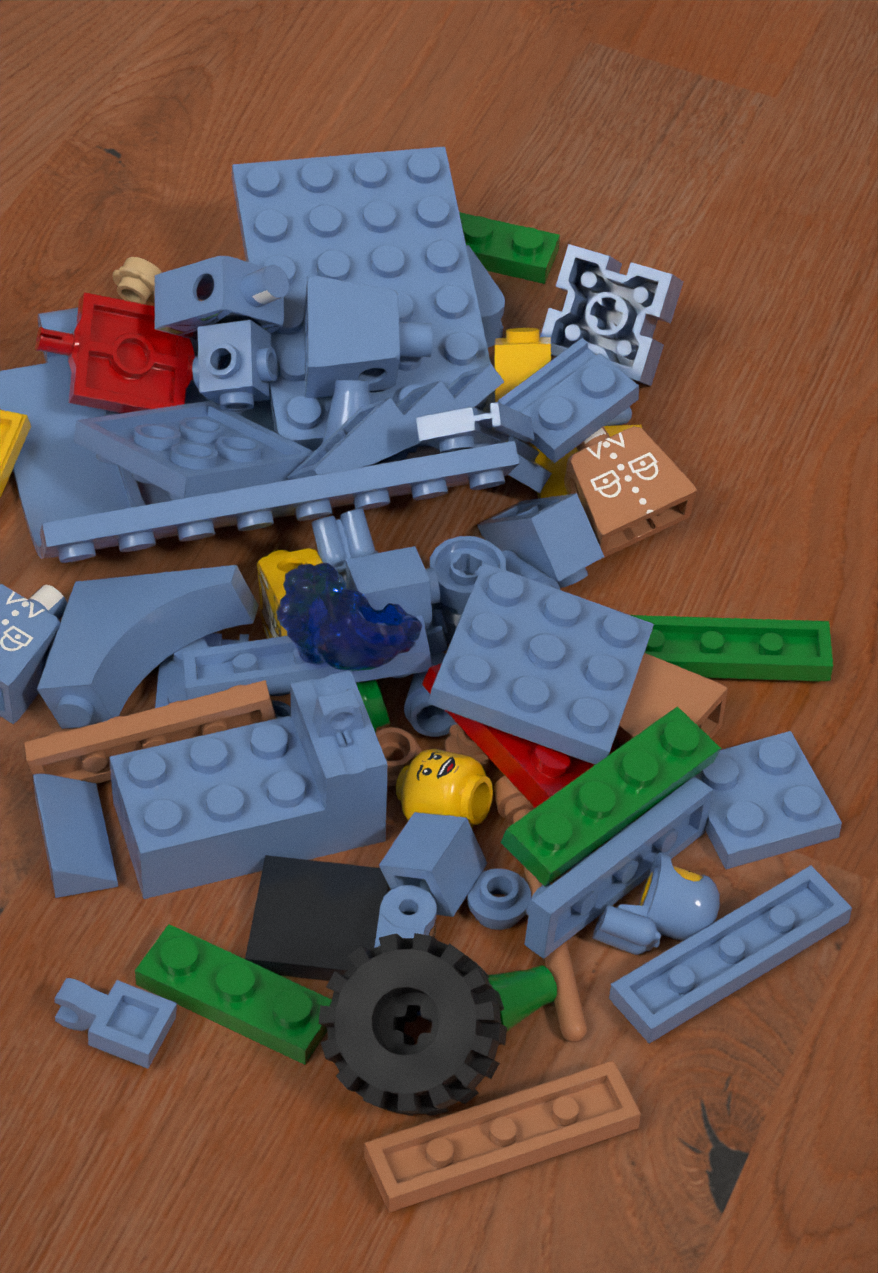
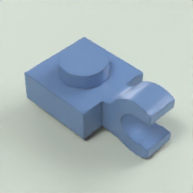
[55,978,177,1069]

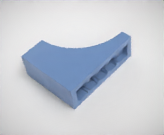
[37,565,259,729]

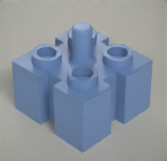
[540,244,684,386]

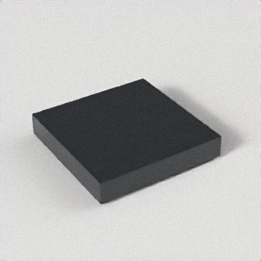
[245,855,389,981]

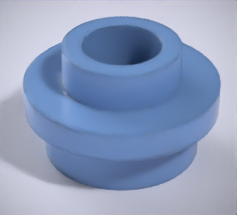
[467,869,531,930]

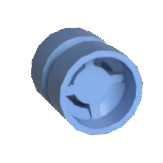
[429,536,506,645]

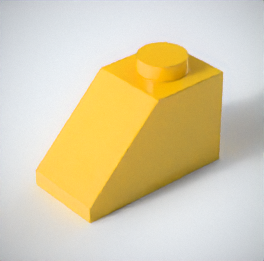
[495,328,551,402]

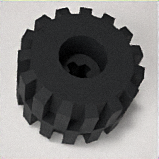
[318,933,507,1116]

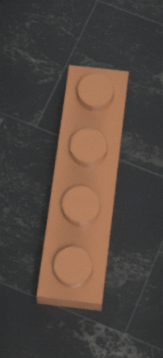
[24,680,277,784]
[364,1060,641,1213]

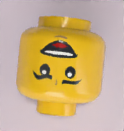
[396,749,493,828]

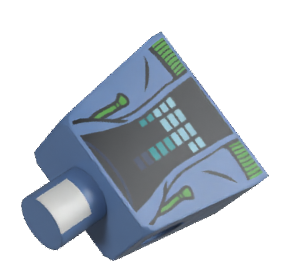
[155,256,289,341]

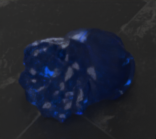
[276,563,422,672]

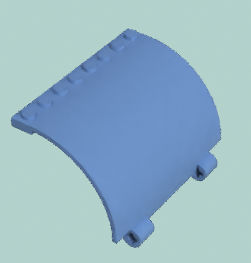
[0,307,520,563]

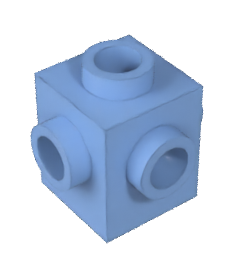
[192,320,279,411]

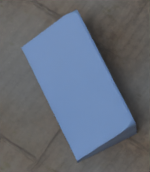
[33,774,118,898]

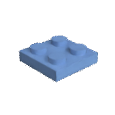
[694,731,842,869]

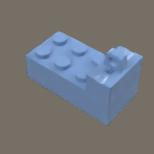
[109,670,388,899]

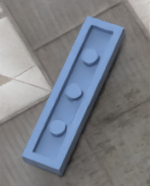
[182,615,432,700]
[524,777,713,959]
[609,865,852,1044]

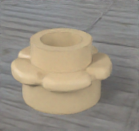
[112,257,162,304]

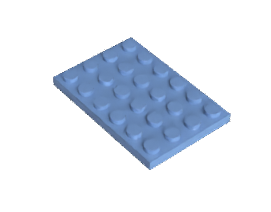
[231,147,495,450]

